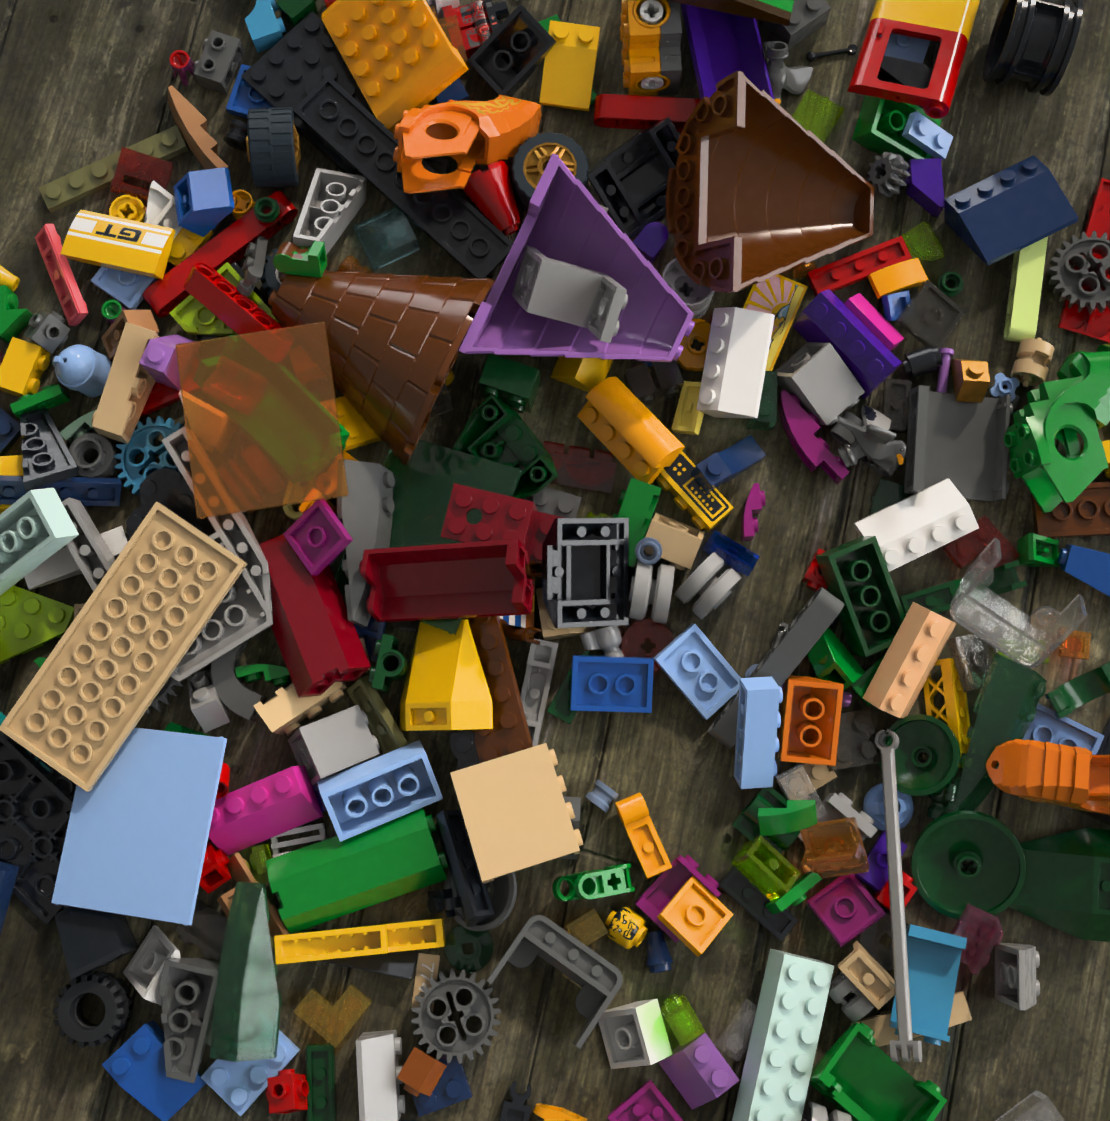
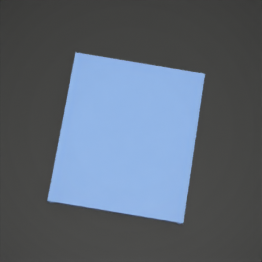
[51,727,227,926]

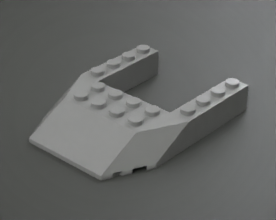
[62,426,273,682]

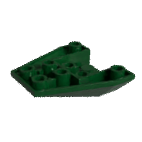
[434,394,558,519]
[1009,828,1110,942]

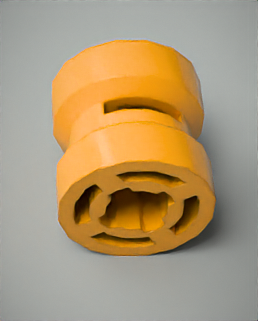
[232,189,255,220]

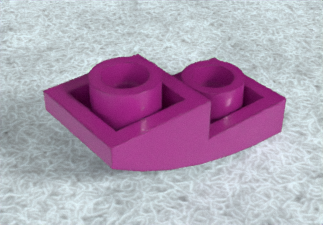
[741,483,766,542]

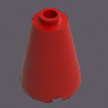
[463,161,521,237]

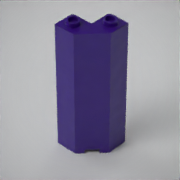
[681,3,774,99]

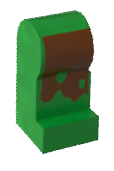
[273,241,328,278]

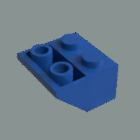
[174,167,234,237]

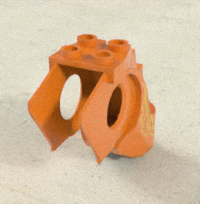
[393,95,541,194]
[986,739,1110,815]

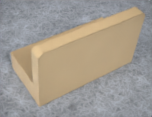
[838,941,895,1010]

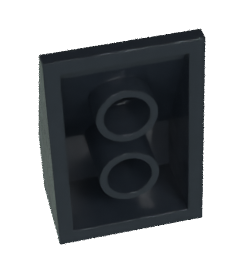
[467,3,556,97]

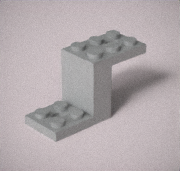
[511,245,628,343]

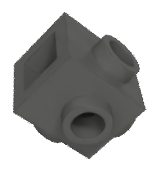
[23,310,70,354]

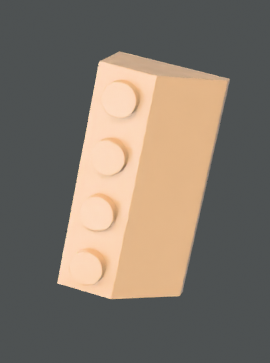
[863,602,956,718]

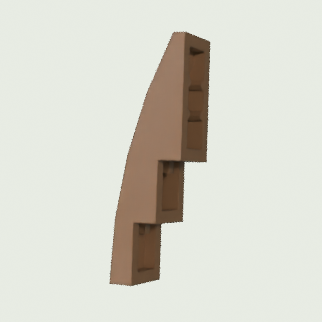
[168,85,228,170]

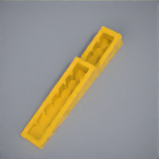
[274,918,446,965]

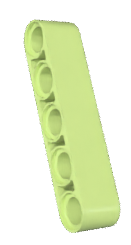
[1004,236,1048,343]

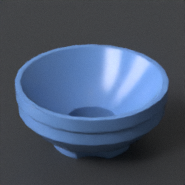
[863,783,914,831]

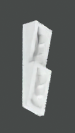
[24,526,128,590]

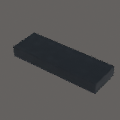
[719,864,799,941]

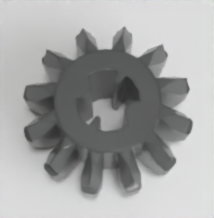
[865,152,911,197]

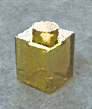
[566,906,609,946]

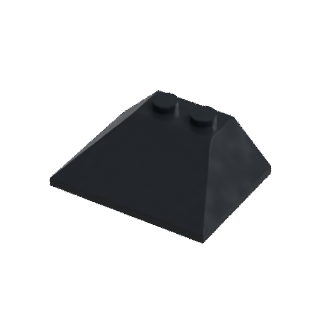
[587,117,680,239]
[542,518,629,628]

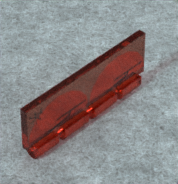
[538,439,617,494]

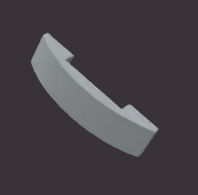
[520,638,559,747]

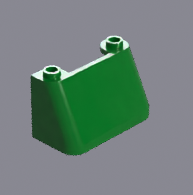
[809,1022,947,1121]

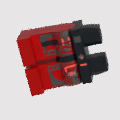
[442,0,509,60]

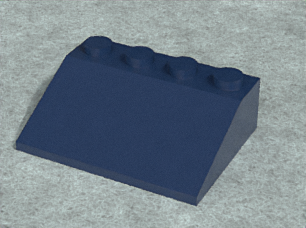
[944,155,1078,266]

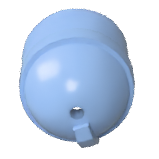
[52,344,112,397]

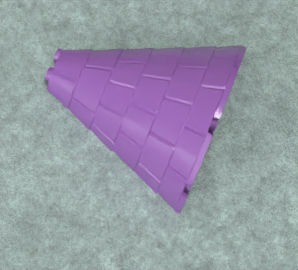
[459,153,695,362]

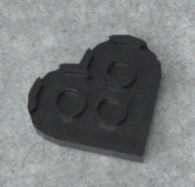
[126,468,214,540]

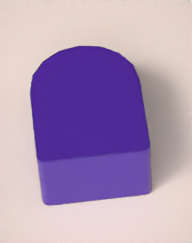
[633,222,668,263]

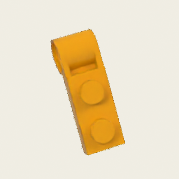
[615,792,672,879]

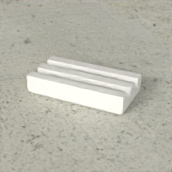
[271,823,327,858]

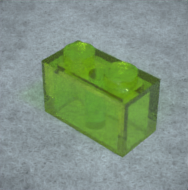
[731,835,801,901]
[660,993,706,1046]

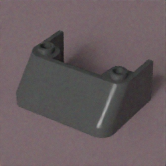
[486,915,623,1049]

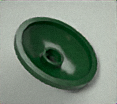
[878,714,960,797]

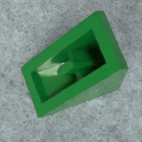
[1017,533,1060,567]

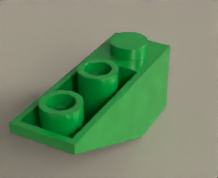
[807,627,865,691]

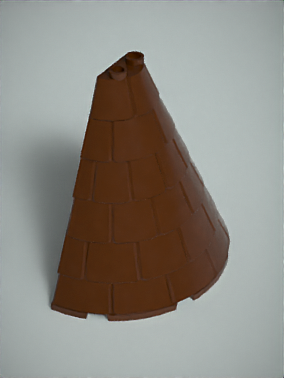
[666,71,874,293]
[268,270,496,466]

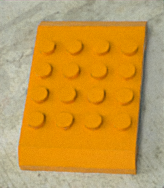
[322,0,468,133]

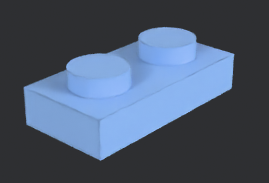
[902,111,953,160]

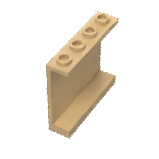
[450,743,584,884]

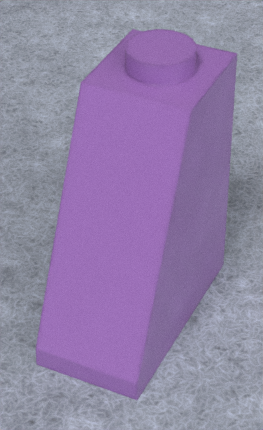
[139,334,201,391]

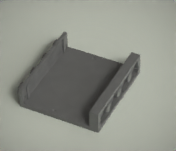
[904,385,1013,502]

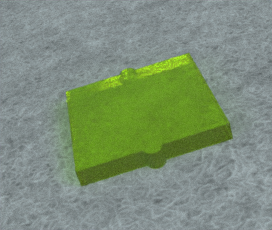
[792,89,844,143]

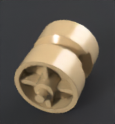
[1010,337,1055,387]

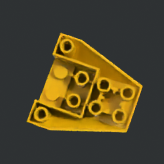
[400,619,493,731]

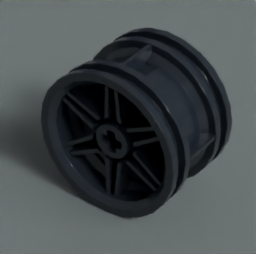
[983,0,1083,97]

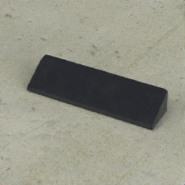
[311,928,419,979]

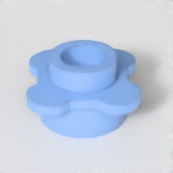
[990,373,1020,402]

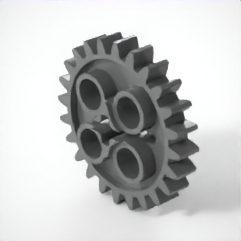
[1048,231,1110,314]
[411,969,501,1064]

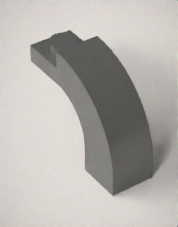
[211,638,267,722]

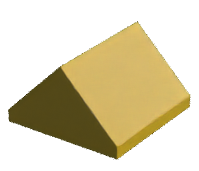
[551,357,614,393]

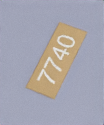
[411,953,440,1012]

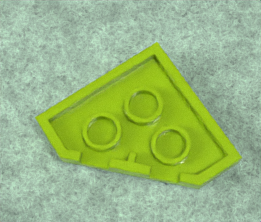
[170,262,278,336]
[0,585,74,665]

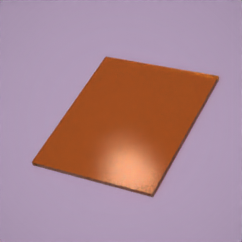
[176,322,349,519]

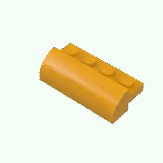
[577,376,685,484]

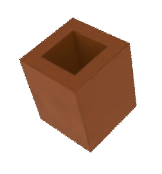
[397,1047,447,1097]

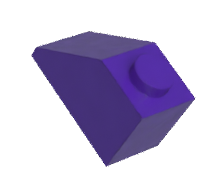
[904,158,945,217]

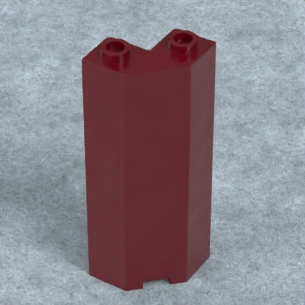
[259,534,371,698]
[359,539,534,622]

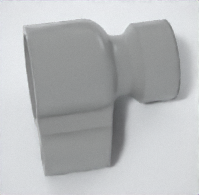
[580,625,625,657]

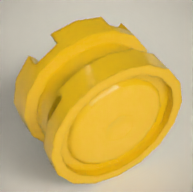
[109,195,146,223]

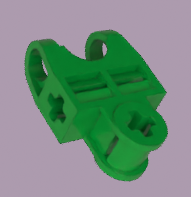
[552,863,635,902]

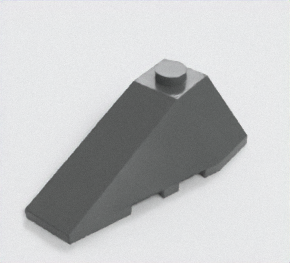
[159,958,228,1083]

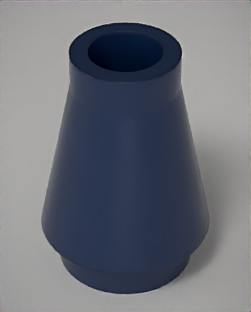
[646,931,673,974]

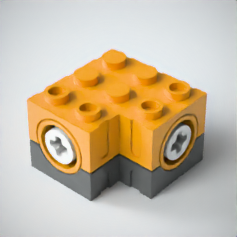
[620,0,682,96]

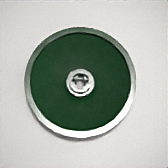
[911,810,1026,921]

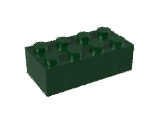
[816,536,905,657]

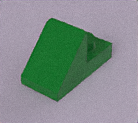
[0,285,33,343]

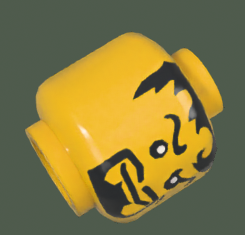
[605,907,648,949]

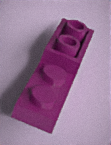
[777,389,849,485]

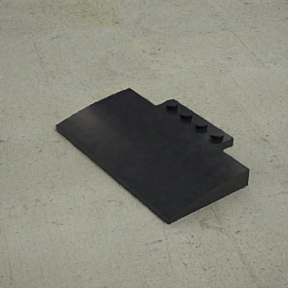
[0,731,77,925]

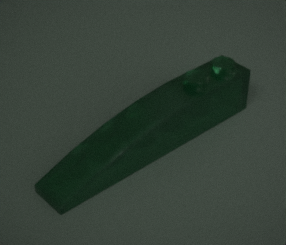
[947,654,1047,813]
[210,881,281,1062]

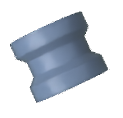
[585,779,619,813]

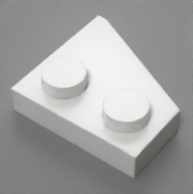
[144,180,182,238]

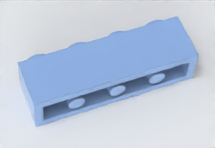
[734,676,783,789]

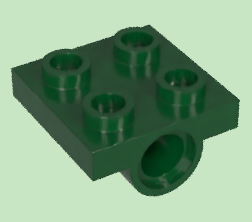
[369,634,409,694]
[731,787,801,861]

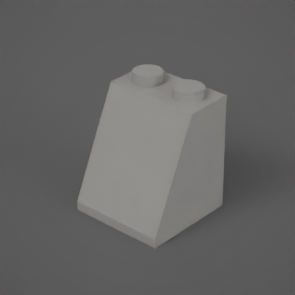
[770,342,865,426]
[288,705,380,786]

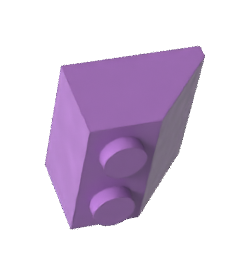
[658,1028,740,1110]

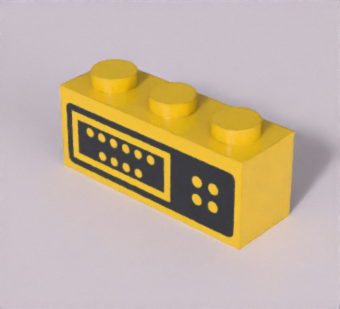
[656,451,734,533]

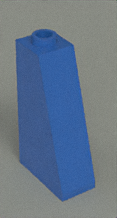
[1058,543,1110,597]

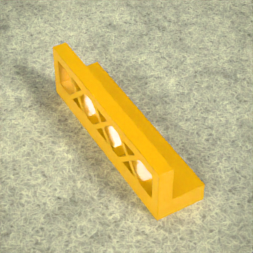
[923,658,975,767]

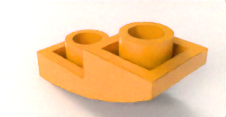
[867,258,928,299]

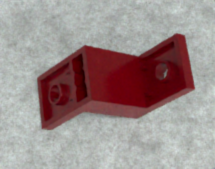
[440,483,564,567]

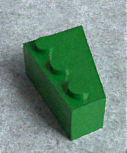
[612,478,662,572]

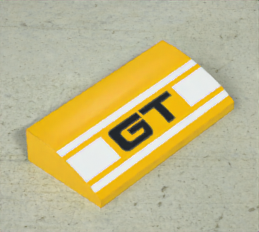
[60,210,176,280]

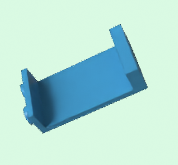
[889,924,967,1046]

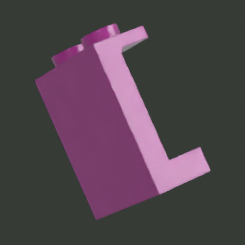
[635,854,721,943]

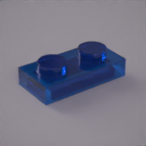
[702,530,760,576]

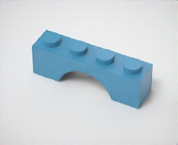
[245,0,286,53]

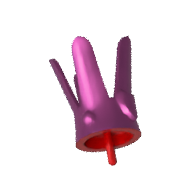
[169,50,195,86]

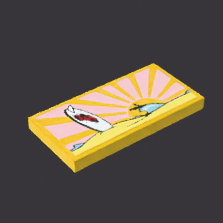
[743,274,808,379]

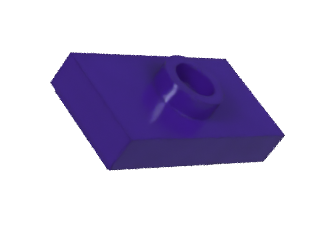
[855,830,908,892]

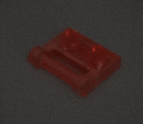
[110,147,174,201]

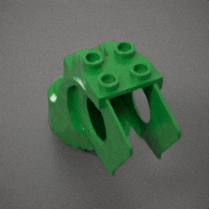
[1003,344,1110,513]

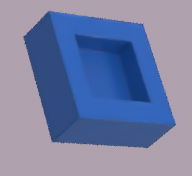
[882,290,913,321]

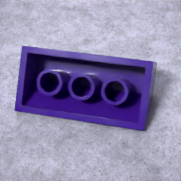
[793,289,902,400]

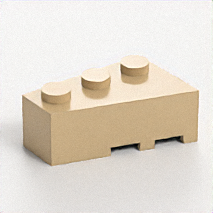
[253,681,347,736]

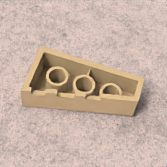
[92,322,159,444]

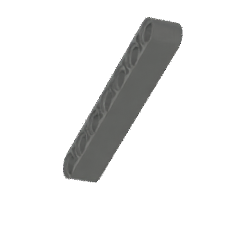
[707,587,844,749]

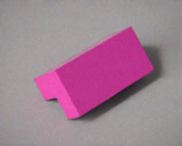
[844,293,904,351]

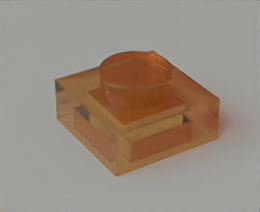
[1059,629,1091,660]

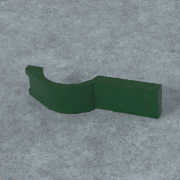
[900,560,1027,614]
[1045,661,1110,719]

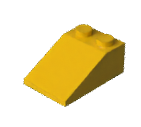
[539,20,600,111]

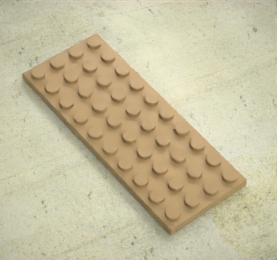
[0,502,248,792]

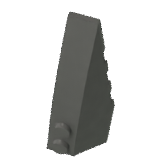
[337,459,395,627]

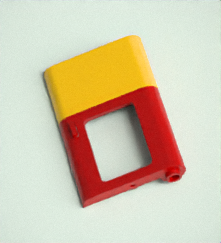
[847,0,980,119]

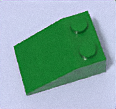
[852,95,942,162]

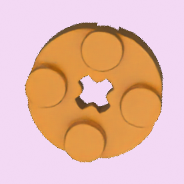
[676,319,711,371]

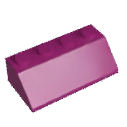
[209,765,323,856]

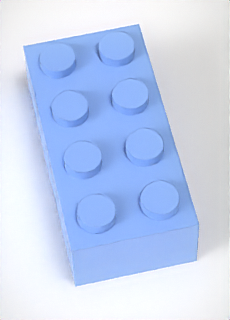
[317,740,443,842]

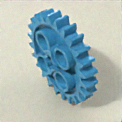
[115,416,184,495]

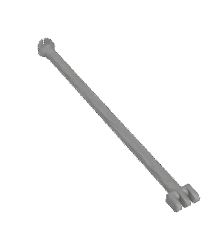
[875,729,922,1062]

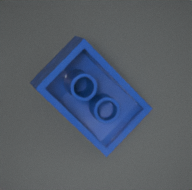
[102,1020,206,1121]

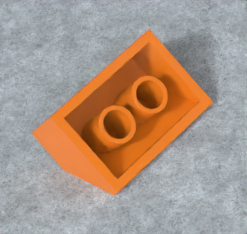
[776,675,844,766]

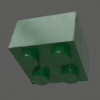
[479,354,540,413]

